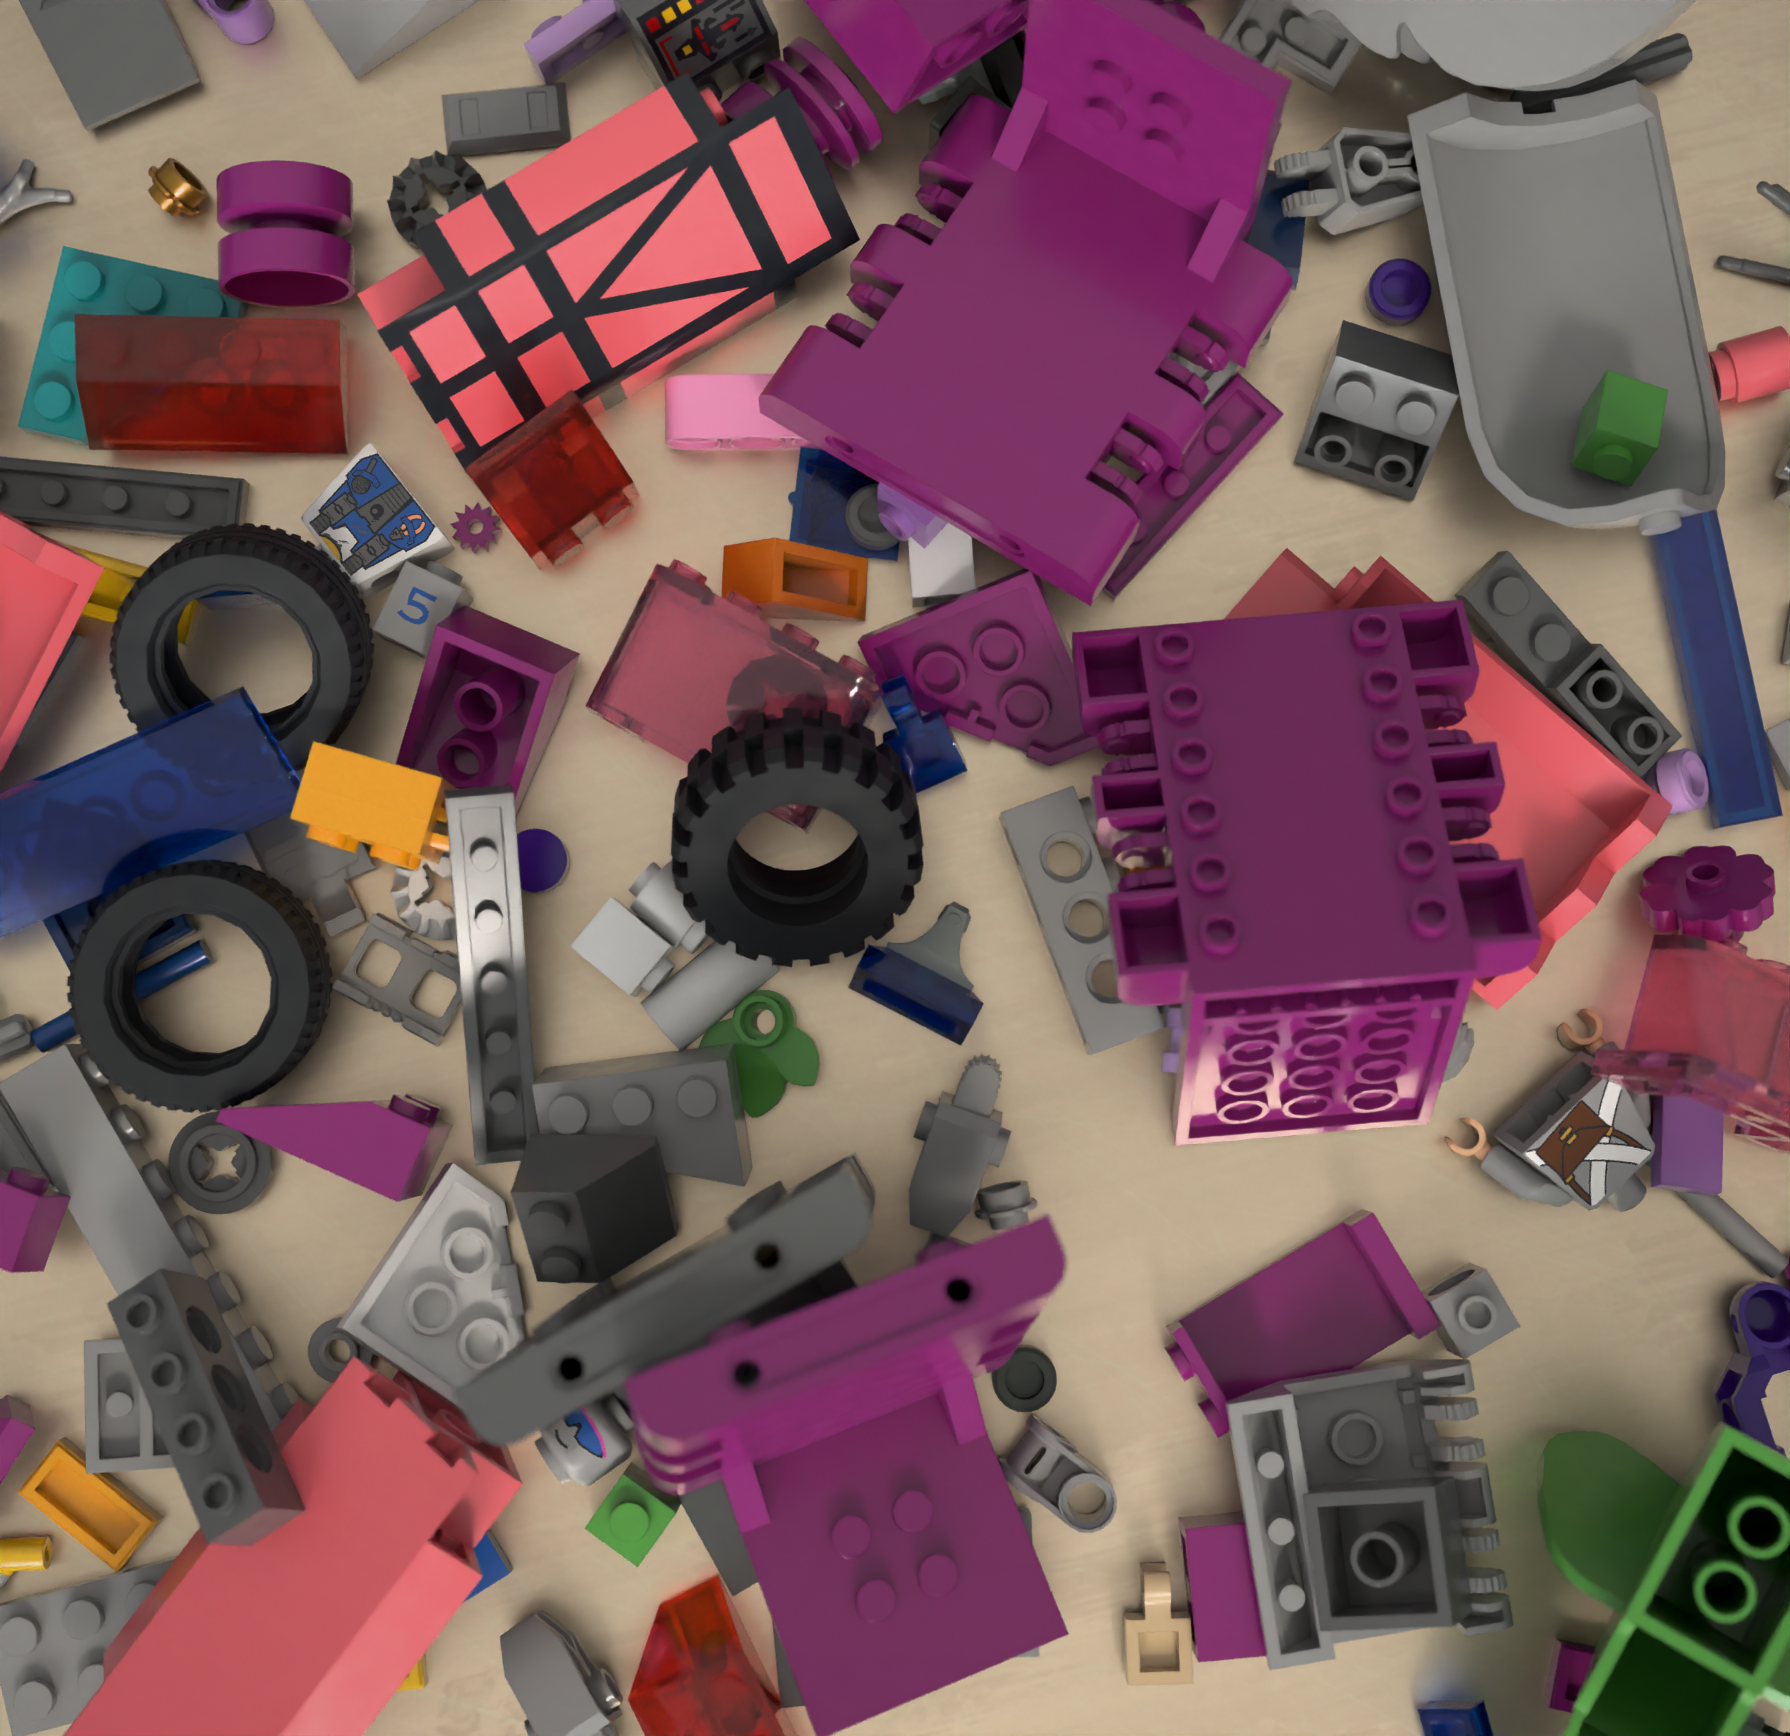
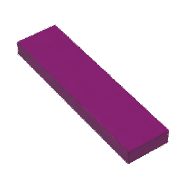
[1102,372,1284,601]

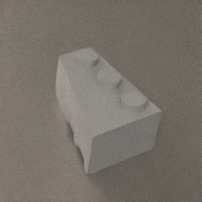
[532,1043,752,1187]

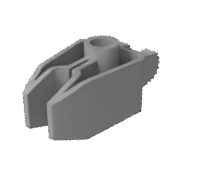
[1274,127,1424,235]
[909,1054,1011,1237]
[500,1611,623,1736]

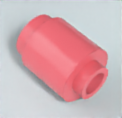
[1708,326,1790,404]

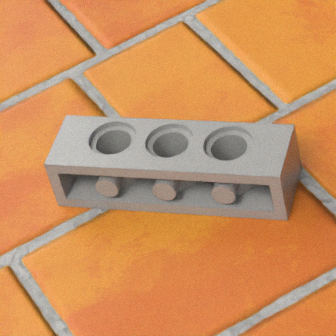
[999,785,1170,1055]

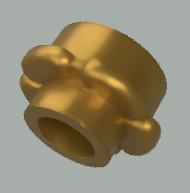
[148,157,208,217]

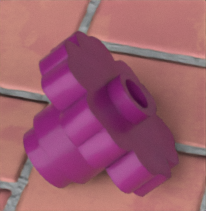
[1639,845,1776,960]

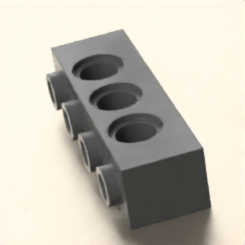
[107,1268,306,1546]

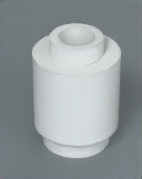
[629,861,709,954]

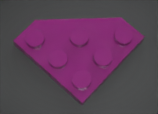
[857,568,1098,766]

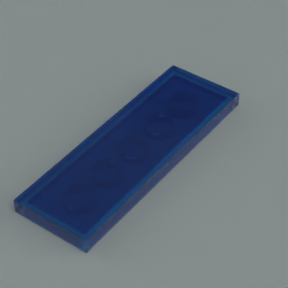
[0,686,301,938]

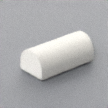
[641,940,780,1051]

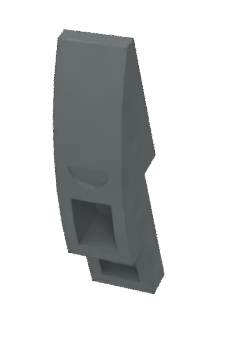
[1454,551,1682,778]

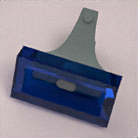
[848,901,983,1046]

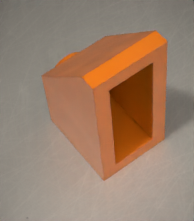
[721,537,868,622]

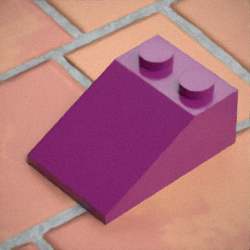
[395,605,580,817]
[216,1093,453,1202]

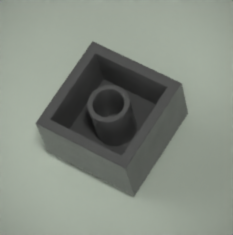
[1303,1476,1472,1632]

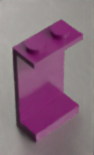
[1164,1209,1441,1438]

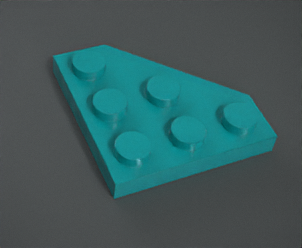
[18,246,249,446]

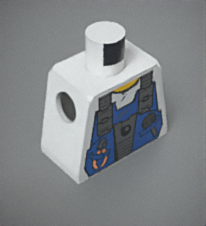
[301,443,455,597]

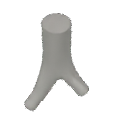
[0,159,72,225]

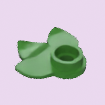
[699,990,819,1118]

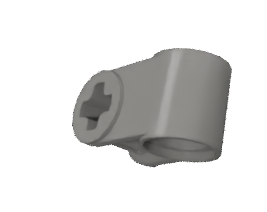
[997,1414,1117,1533]

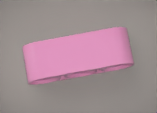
[665,374,821,450]

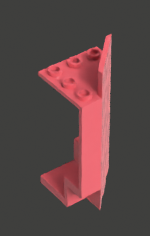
[63,1356,523,1736]

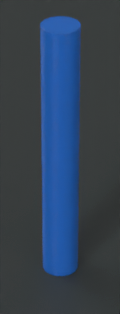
[31,940,213,1053]

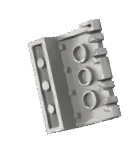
[1225,1359,1513,1670]

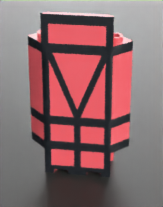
[357,72,860,473]

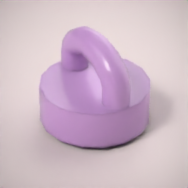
[1641,748,1709,816]

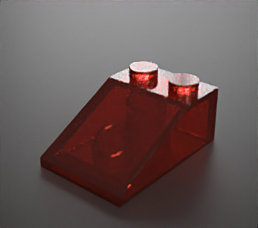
[464,389,640,570]

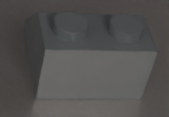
[511,1134,679,1284]

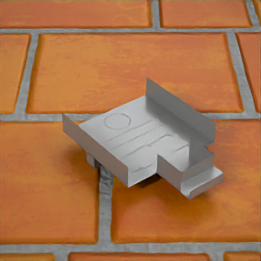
[237,793,377,936]

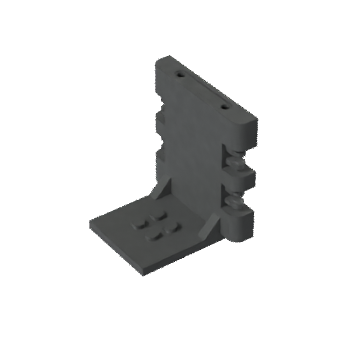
[453,1152,875,1596]

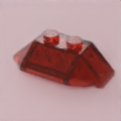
[628,1573,798,1736]

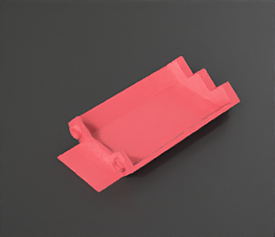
[1223,548,1673,1010]

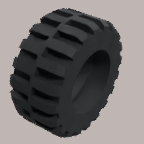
[671,707,924,967]

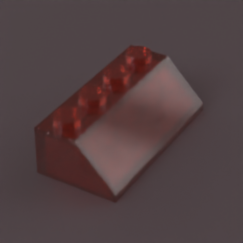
[75,314,348,454]

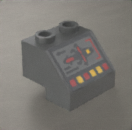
[613,0,781,101]

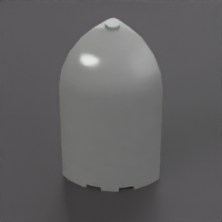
[1407,79,1726,535]

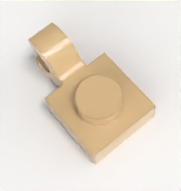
[1123,1563,1193,1686]

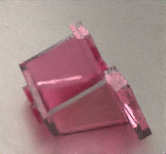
[1591,935,1790,1154]

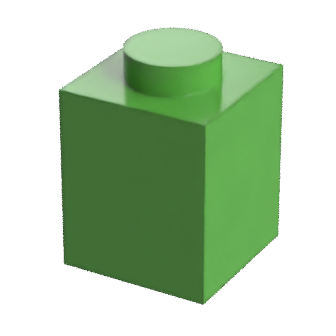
[1571,370,1668,486]
[584,1462,681,1567]

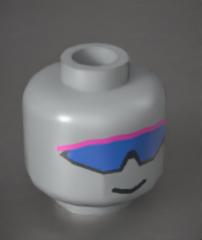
[535,1393,634,1486]

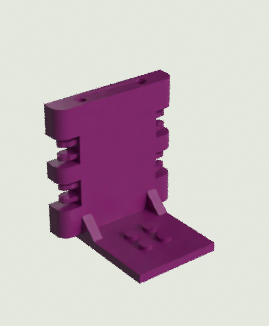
[758,0,1293,606]
[1072,599,1542,1145]
[624,1214,1069,1736]

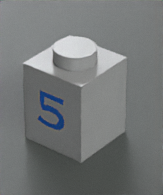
[372,560,474,659]

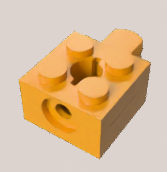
[290,741,457,871]

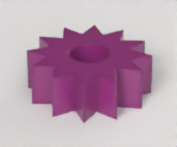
[451,502,502,554]

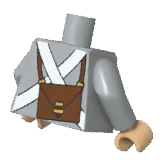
[1445,1009,1655,1212]

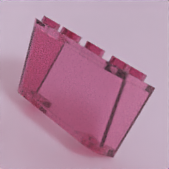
[585,559,882,835]

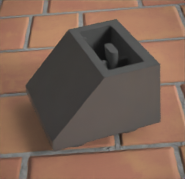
[1294,320,1459,501]

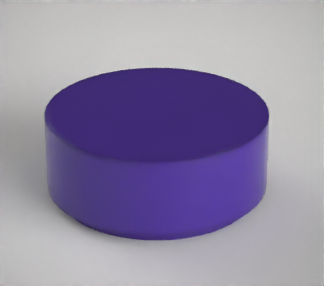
[1365,258,1431,326]
[517,828,570,893]

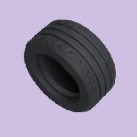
[109,523,374,783]
[67,859,333,1113]

